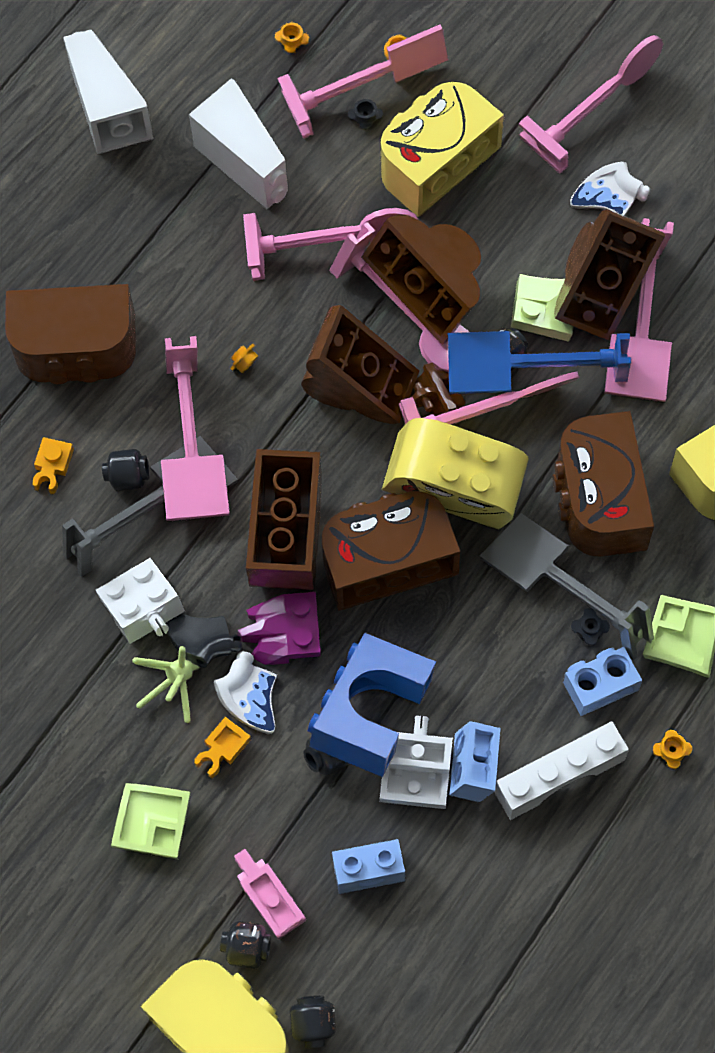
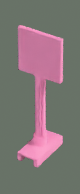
[278,24,448,139]
[604,218,674,402]
[161,336,229,521]

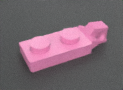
[234,849,306,940]

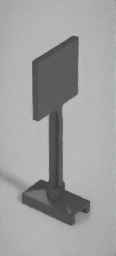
[62,436,238,577]
[480,513,654,661]

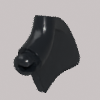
[165,614,242,668]

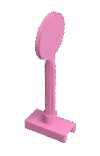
[519,35,663,174]
[243,208,419,281]
[329,222,469,372]
[398,372,579,425]

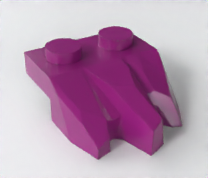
[237,592,321,665]

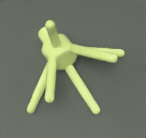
[133,646,200,723]

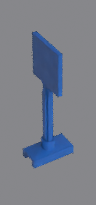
[448,331,631,394]

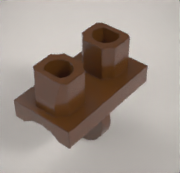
[412,363,465,416]

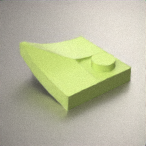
[511,274,573,342]
[643,595,715,678]
[111,783,190,859]

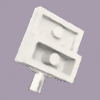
[96,558,185,644]
[380,716,453,809]

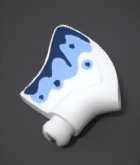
[570,162,651,216]
[214,651,277,734]

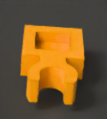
[33,437,74,494]
[194,717,251,778]

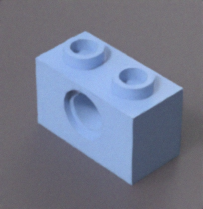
[332,839,405,894]

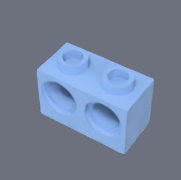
[563,647,642,716]
[449,721,500,802]

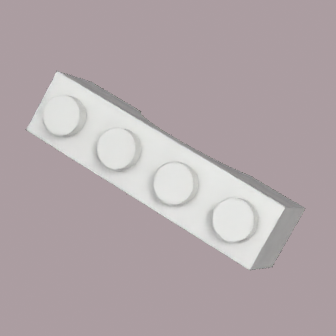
[494,721,629,820]

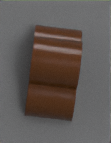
[554,209,665,341]
[361,215,481,344]
[301,305,420,424]

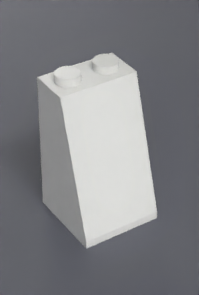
[63,30,153,154]
[189,78,288,209]

